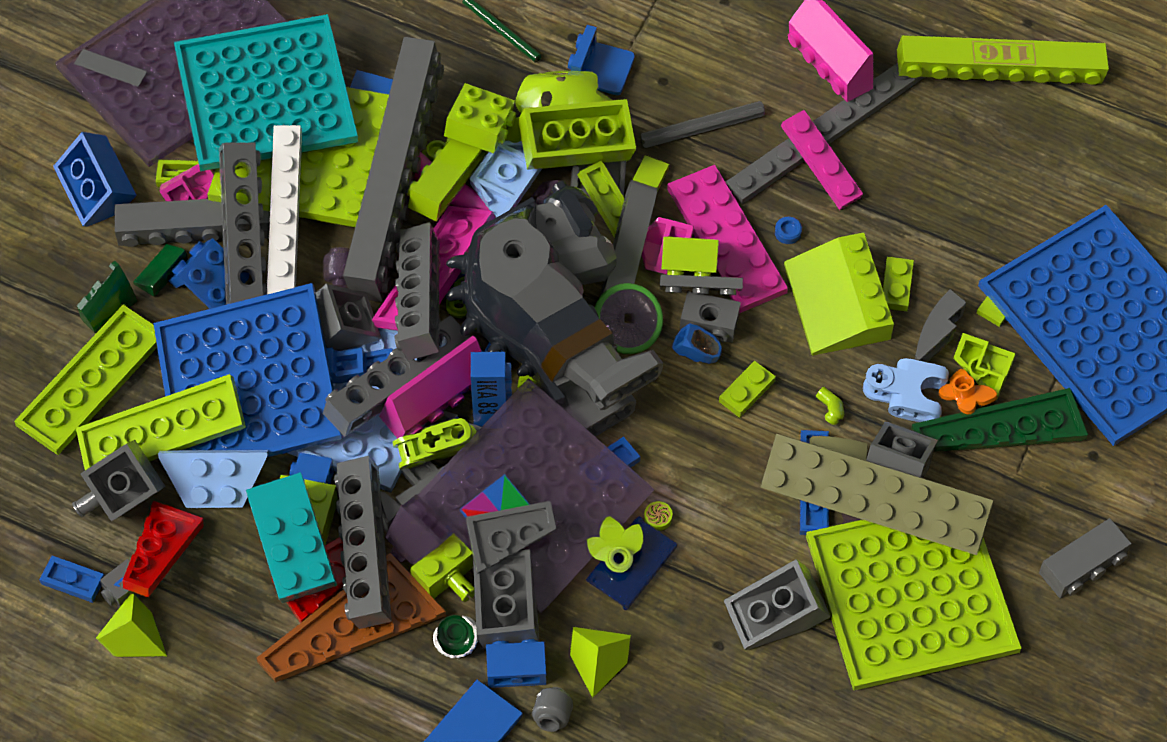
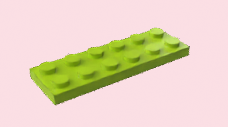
[14,305,157,455]
[76,374,246,470]

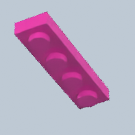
[781,110,863,210]

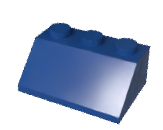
[53,132,136,227]

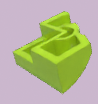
[954,333,1016,400]

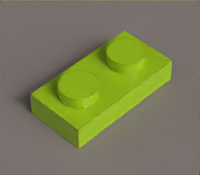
[883,257,914,311]
[719,361,776,418]

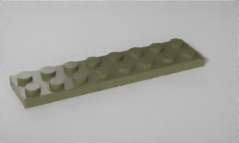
[761,434,994,555]

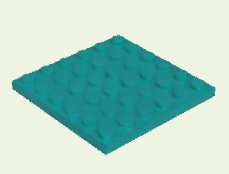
[174,14,358,171]

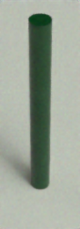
[462,0,541,63]

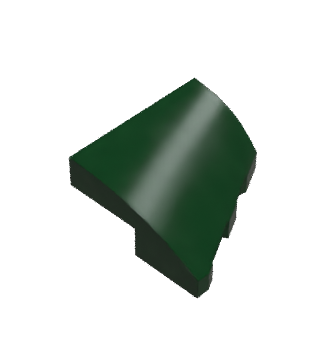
[77,261,137,333]

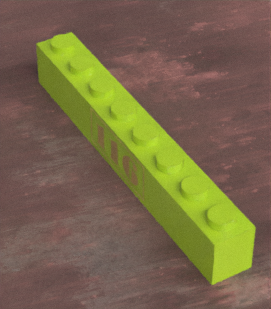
[897,35,1109,85]

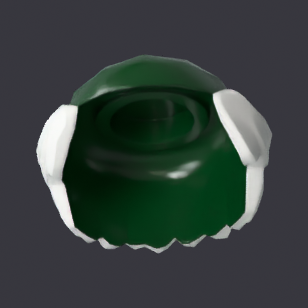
[433,615,479,659]

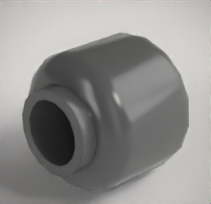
[532,687,573,732]

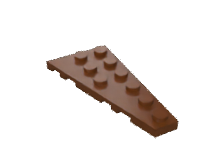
[256,553,446,683]

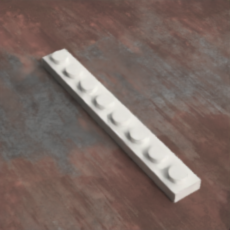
[267,126,302,294]

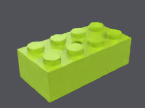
[518,99,636,170]

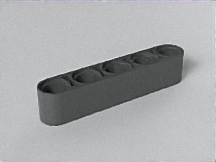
[600,180,657,308]

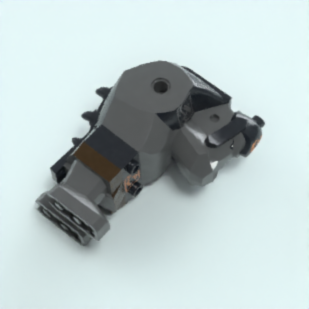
[446,181,663,447]

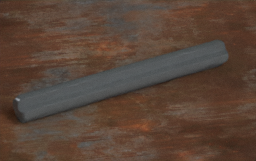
[640,101,765,148]

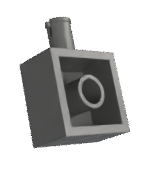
[72,440,166,521]

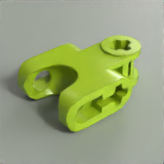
[392,418,479,470]

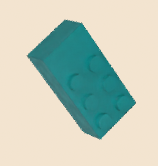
[246,472,337,604]

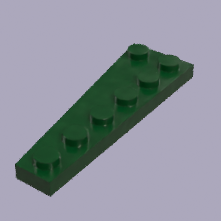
[911,388,1088,452]

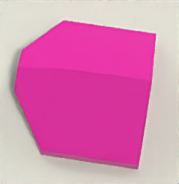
[642,217,694,274]

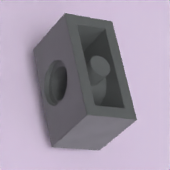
[680,291,741,343]

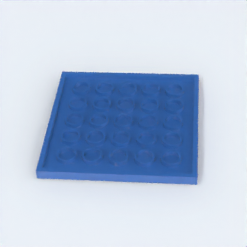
[153,283,343,457]

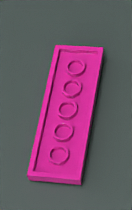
[667,165,788,313]
[372,206,496,331]

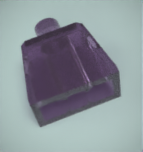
[386,494,455,564]

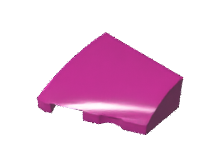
[159,164,215,201]

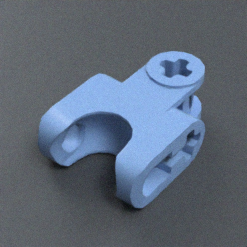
[863,358,949,422]

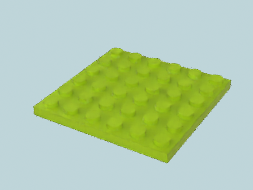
[207,87,389,227]
[806,520,1021,691]

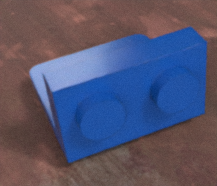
[568,25,634,95]
[169,238,249,309]

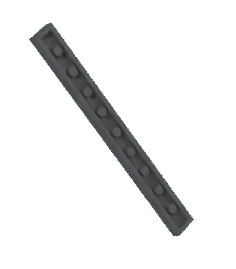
[725,63,925,205]

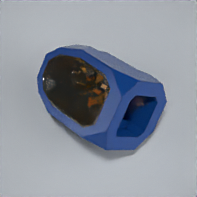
[672,323,722,364]

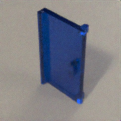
[586,516,677,610]

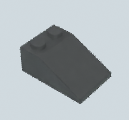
[473,549,539,648]
[724,559,831,650]

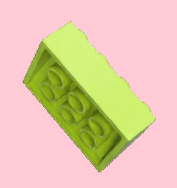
[784,233,894,356]

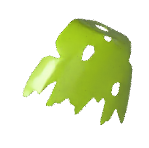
[505,71,627,162]

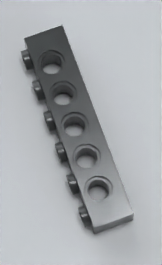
[219,143,267,305]
[394,222,440,360]
[323,315,471,437]
[334,456,392,629]

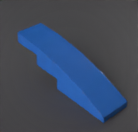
[326,348,396,384]

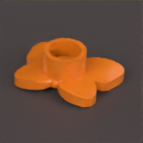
[939,369,997,414]

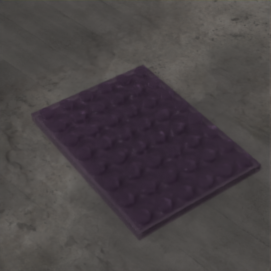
[55,0,287,167]

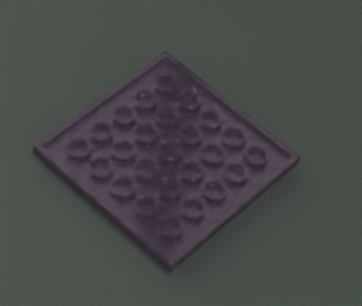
[414,378,654,614]

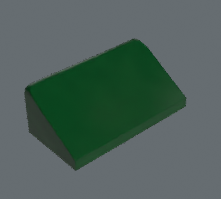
[133,244,188,297]

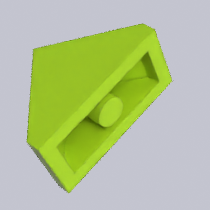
[96,594,167,657]
[570,627,631,698]

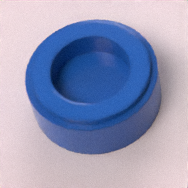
[775,217,802,244]

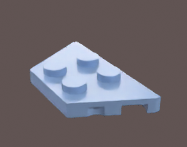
[470,141,542,217]
[158,450,268,508]

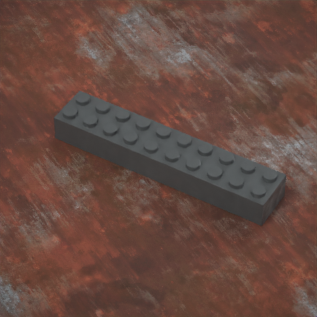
[343,37,444,302]

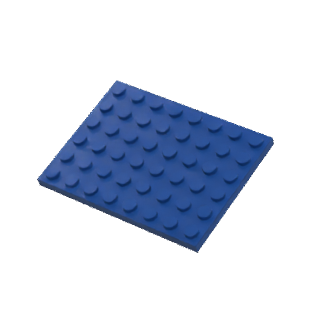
[978,205,1167,446]

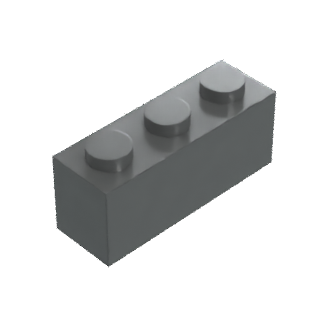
[1039,518,1131,599]

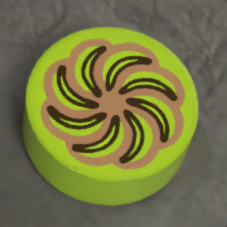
[644,501,673,531]

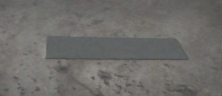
[74,49,147,86]

